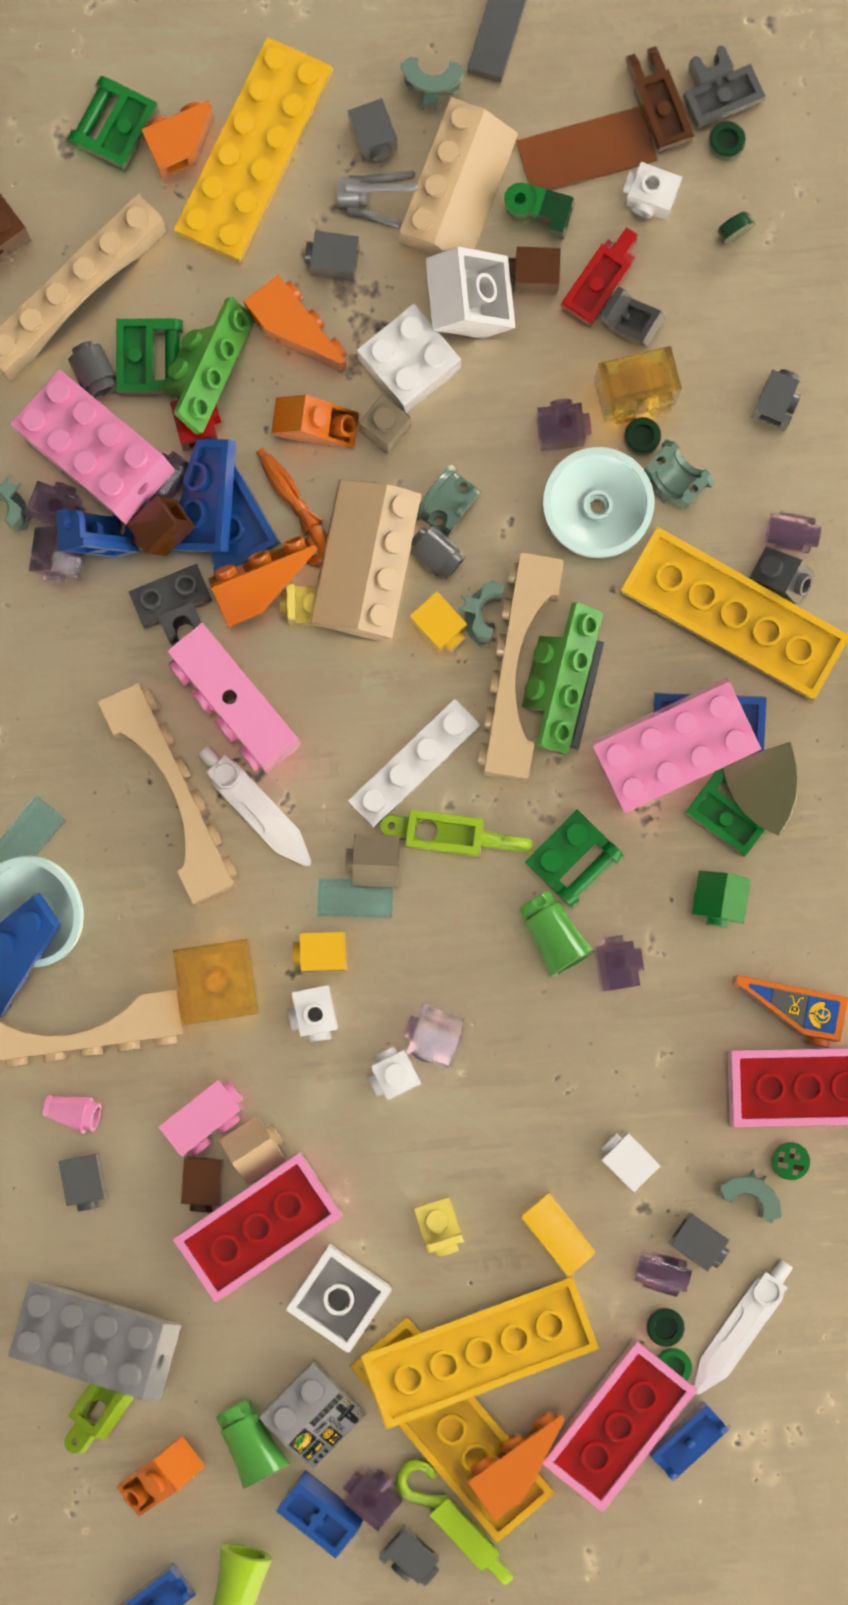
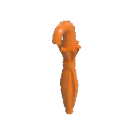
[256,448,327,567]

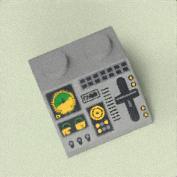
[259,1359,367,1468]

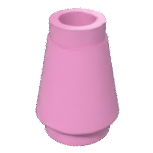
[43,1095,102,1134]

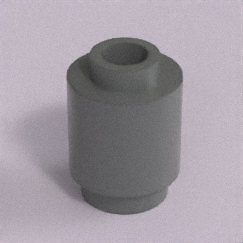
[68,341,116,399]
[410,525,466,579]

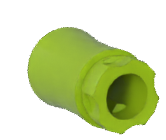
[213,1543,273,1605]

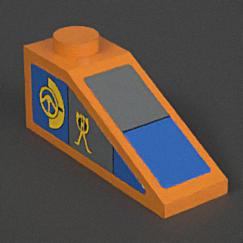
[732,975,848,1048]

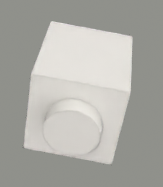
[600,1133,661,1192]

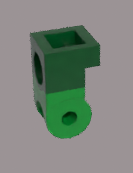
[504,183,575,238]

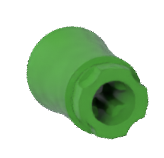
[520,891,595,978]
[216,1399,290,1489]

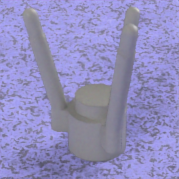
[337,171,419,228]

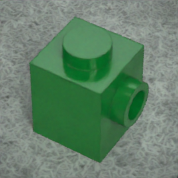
[692,870,751,928]

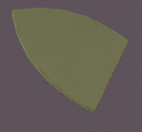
[723,742,799,836]

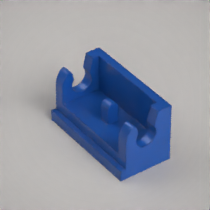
[56,509,139,558]
[649,1401,729,1481]
[276,1470,365,1559]
[119,1563,196,1605]

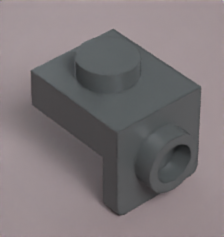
[601,287,666,348]
[749,546,815,605]

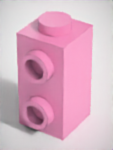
[159,1080,243,1158]

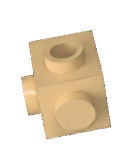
[219,1116,286,1185]

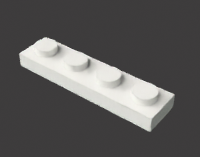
[348,699,481,829]

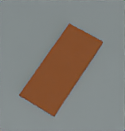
[516,106,658,191]

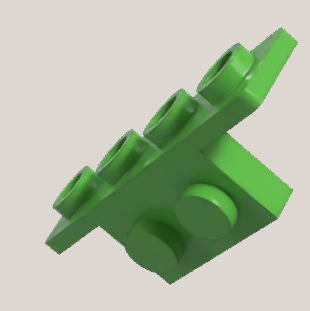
[162,297,254,434]
[521,602,603,754]

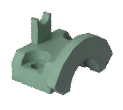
[400,57,465,111]
[644,439,716,509]
[417,465,482,537]
[0,475,29,533]
[458,581,505,647]
[717,1170,781,1223]

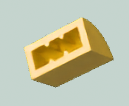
[520,1191,596,1277]

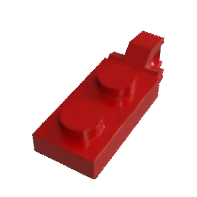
[560,227,638,327]

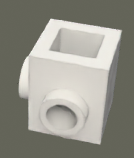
[623,162,682,221]
[288,985,338,1043]
[368,1047,421,1100]

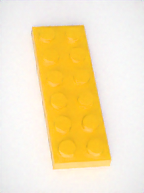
[174,37,333,264]
[620,526,848,702]
[359,1277,599,1429]
[350,1316,555,1543]

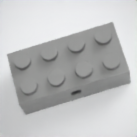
[8,1282,182,1400]

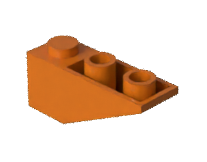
[243,275,347,372]
[207,536,317,628]
[467,1410,565,1521]

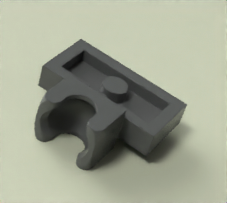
[683,46,766,129]
[128,563,212,646]

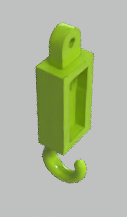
[380,809,533,858]
[64,1383,135,1454]
[395,1460,514,1586]

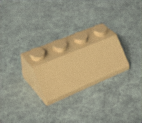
[399,97,518,256]
[309,479,422,641]

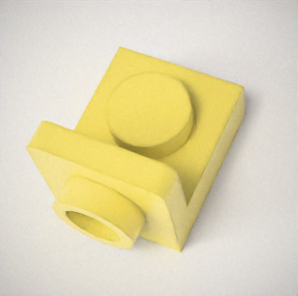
[280,583,317,625]
[414,1197,464,1257]

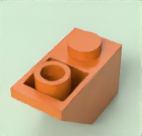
[141,100,214,179]
[271,394,359,449]
[116,1436,205,1517]

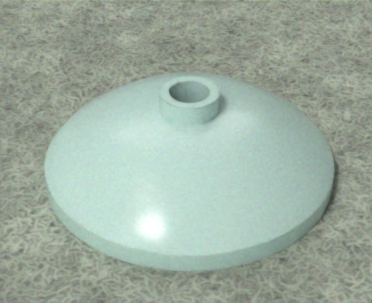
[543,447,654,558]
[0,855,84,967]

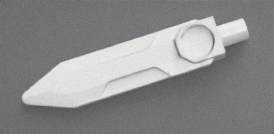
[198,746,311,866]
[694,1259,793,1395]

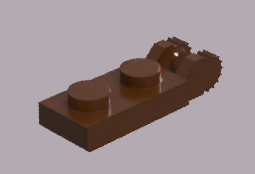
[626,46,694,152]

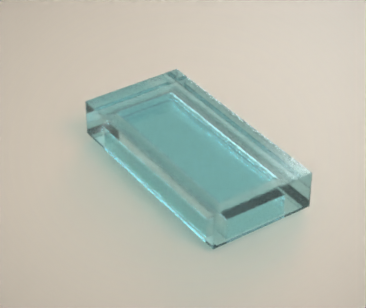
[0,795,66,863]
[317,878,393,918]

